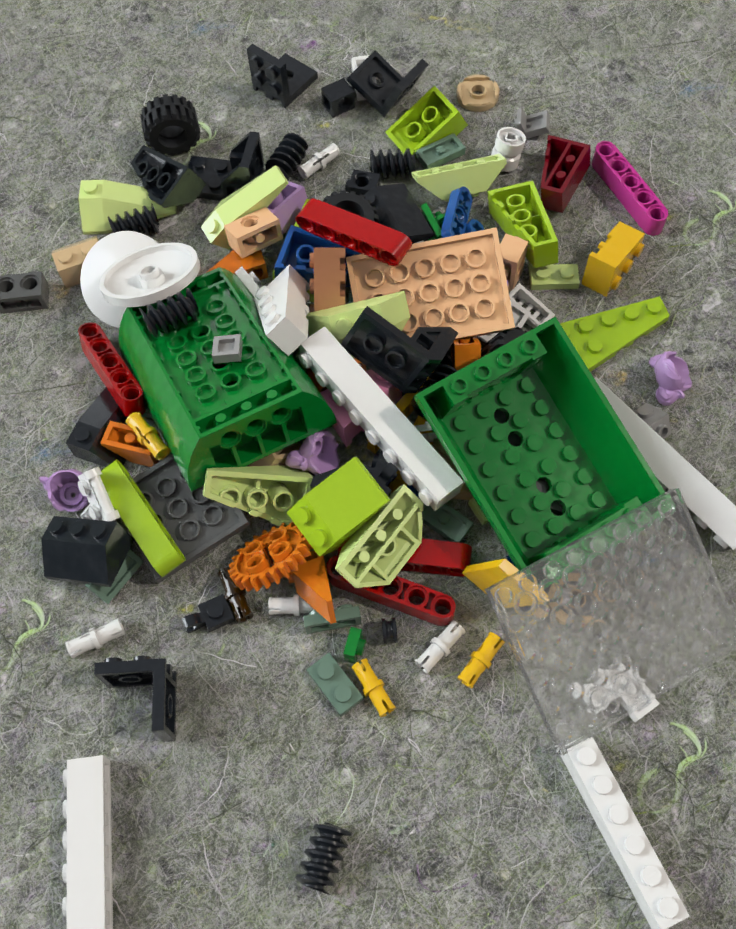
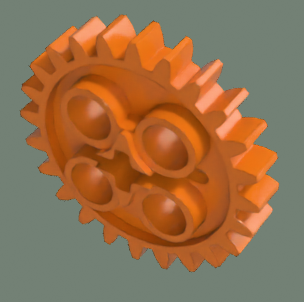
[228,522,313,592]

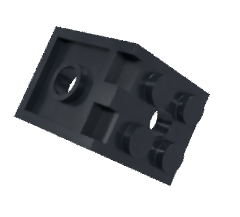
[247,44,318,108]
[347,50,429,117]
[94,656,177,742]

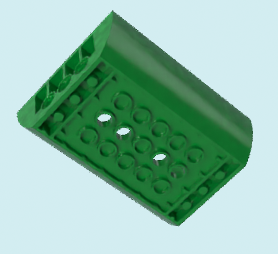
[119,267,337,492]
[414,317,674,590]

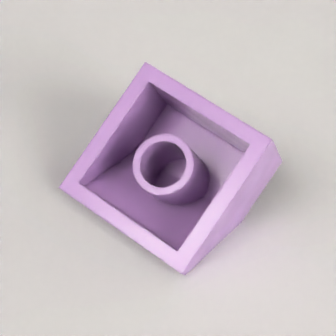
[267,181,308,235]

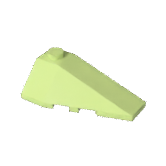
[78,180,177,235]
[203,465,313,526]

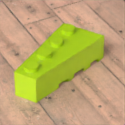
[487,180,558,268]

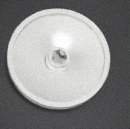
[81,231,160,328]
[99,243,200,307]

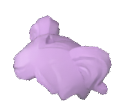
[649,351,692,406]
[285,431,340,475]
[39,469,89,512]

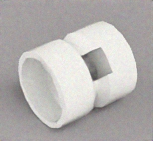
[491,127,526,172]

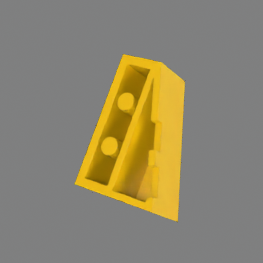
[581,221,645,297]

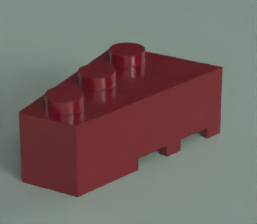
[541,135,591,213]

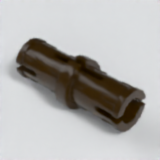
[217,567,254,623]

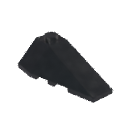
[131,145,206,208]
[66,387,127,467]

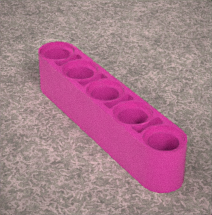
[592,141,668,236]

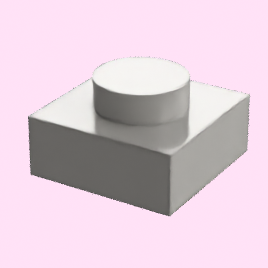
[212,334,243,364]

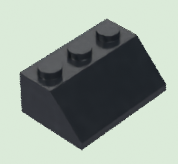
[363,183,435,244]
[41,516,134,587]

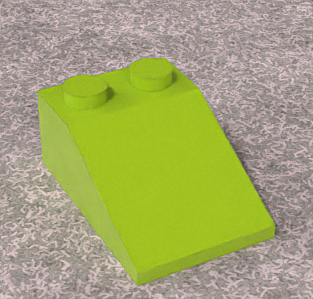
[385,85,468,158]
[286,456,391,557]

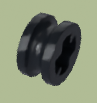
[381,617,398,644]

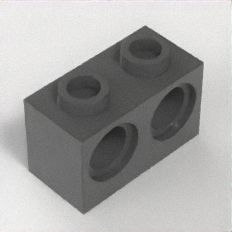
[0,271,49,314]

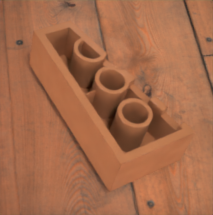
[310,247,346,313]

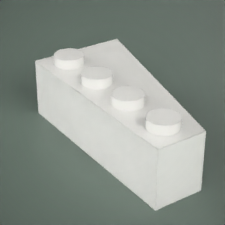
[254,264,310,356]

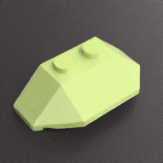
[412,154,507,202]
[306,291,410,358]
[335,484,424,588]

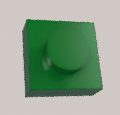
[343,627,366,663]

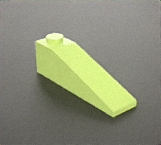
[201,166,289,250]

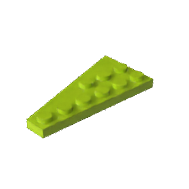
[560,296,670,372]

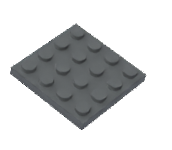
[126,454,251,583]

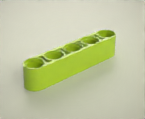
[100,459,186,577]

